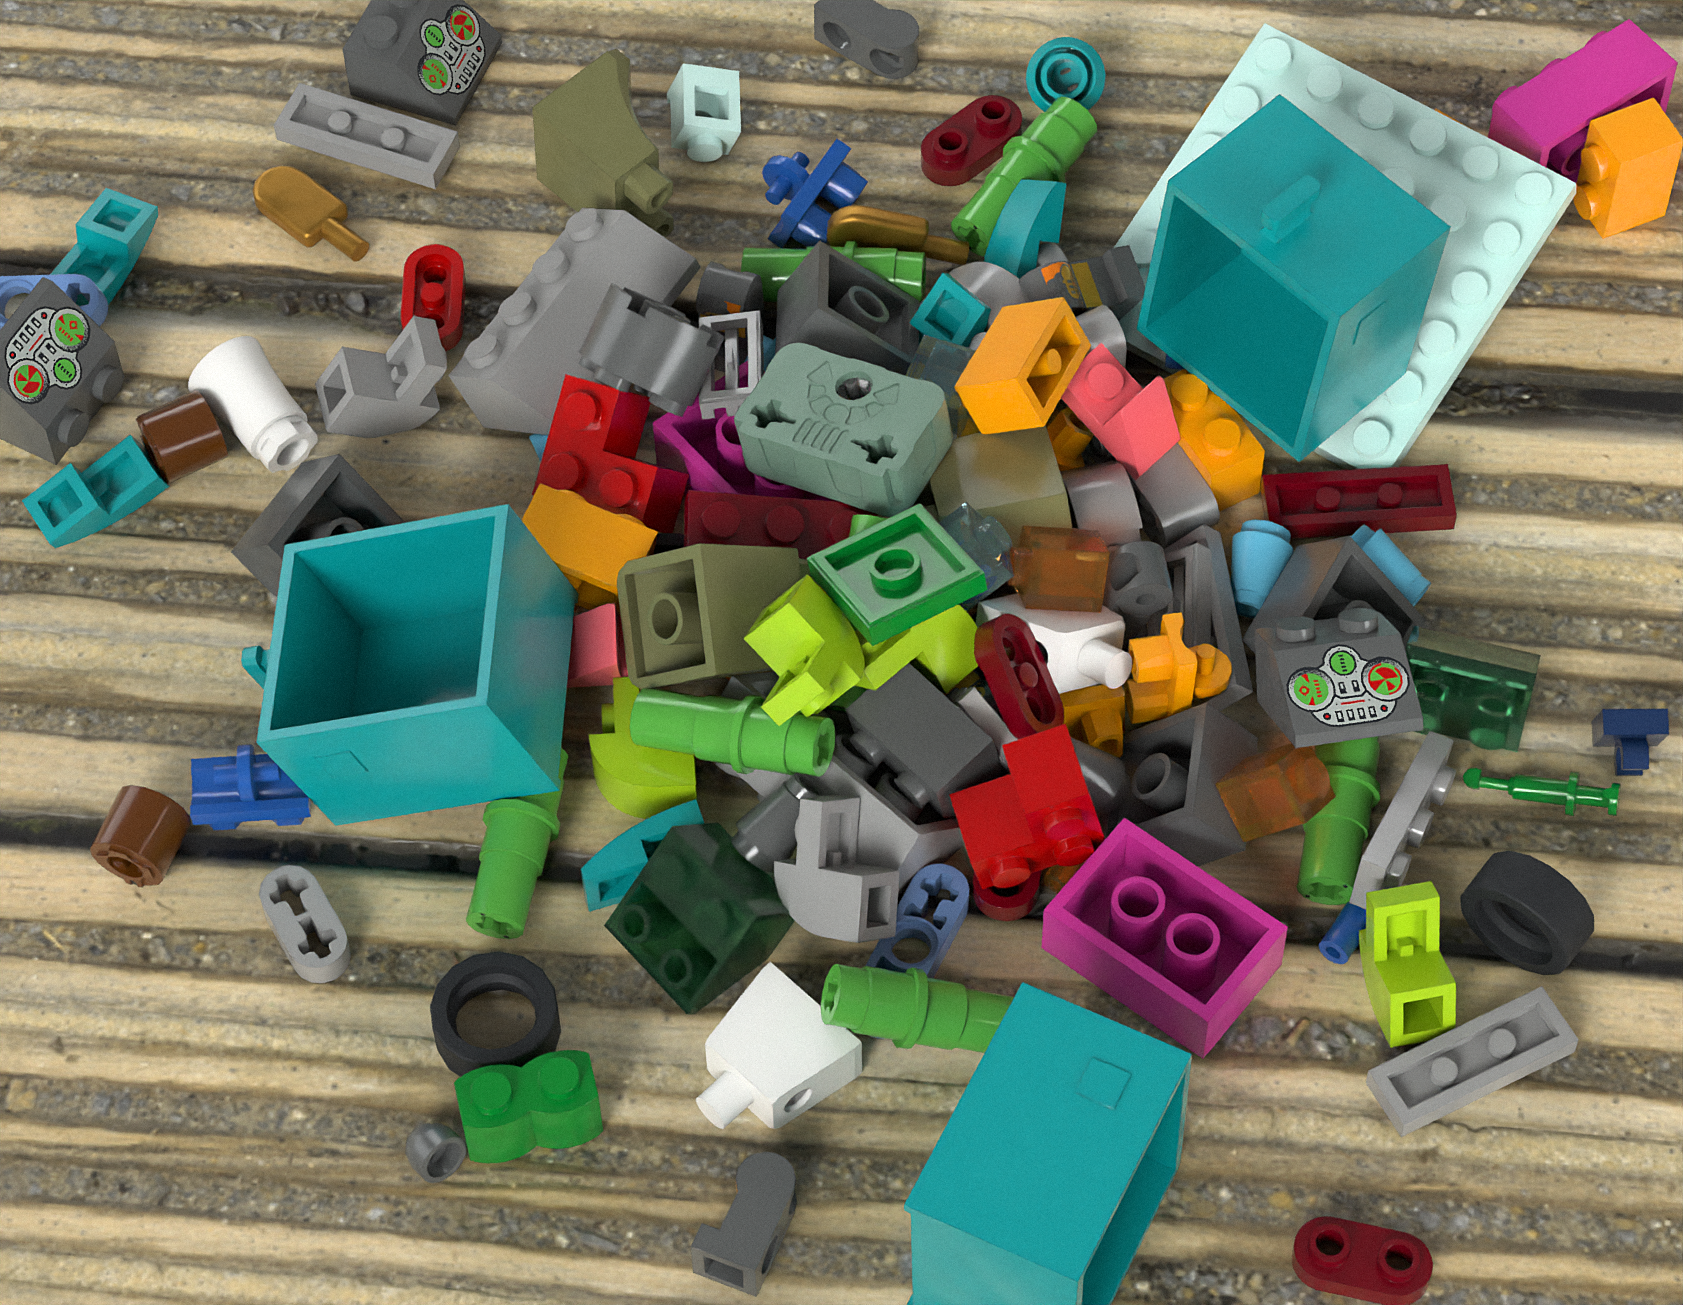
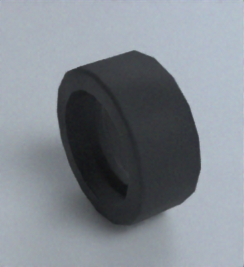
[1460,851,1594,975]
[430,951,561,1077]

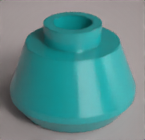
[1026,37,1106,112]

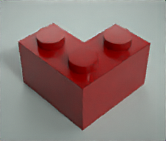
[532,374,689,533]
[949,724,1105,889]

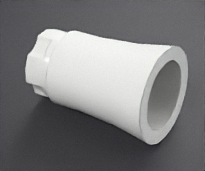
[188,336,318,473]

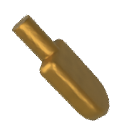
[253,165,369,262]
[827,205,969,265]

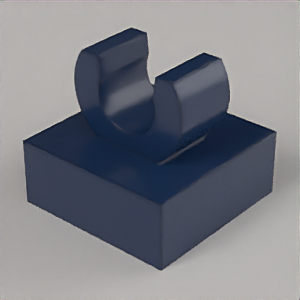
[1591,709,1669,776]

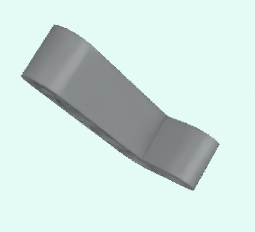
[1056,305,1220,549]

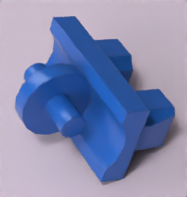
[762,139,868,248]
[190,744,311,831]

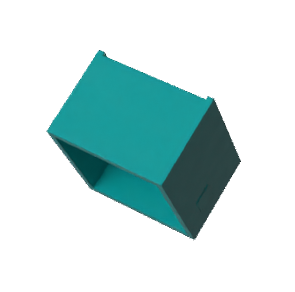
[1136,94,1451,462]
[241,504,579,826]
[904,982,1192,1305]

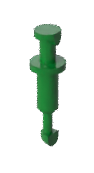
[1463,768,1621,816]

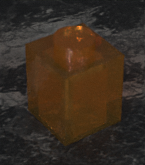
[1007,525,1110,613]
[1215,743,1336,842]

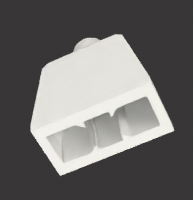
[976,583,1132,694]
[696,962,862,1129]

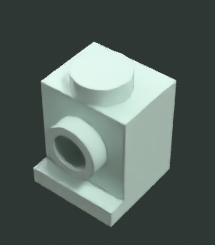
[667,63,741,162]

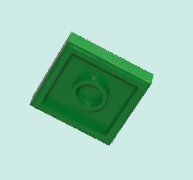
[807,504,988,646]

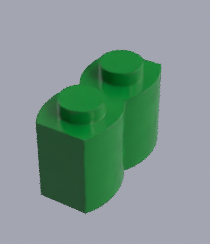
[454,1050,604,1164]

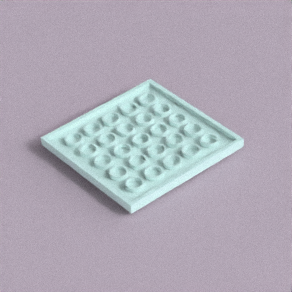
[1114,23,1577,470]

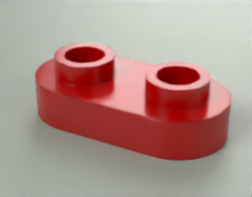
[401,244,466,352]

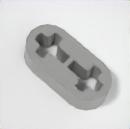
[259,865,351,983]

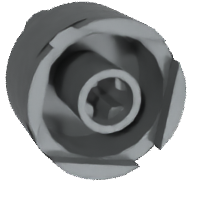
[579,283,725,417]

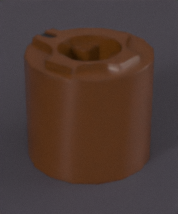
[135,390,228,484]
[90,785,191,888]

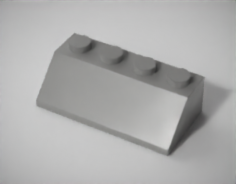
[448,208,701,435]
[714,671,965,894]

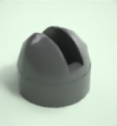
[405,1123,466,1183]

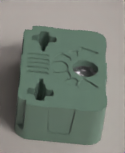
[734,343,953,517]

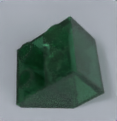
[1405,626,1541,752]
[604,822,795,1015]

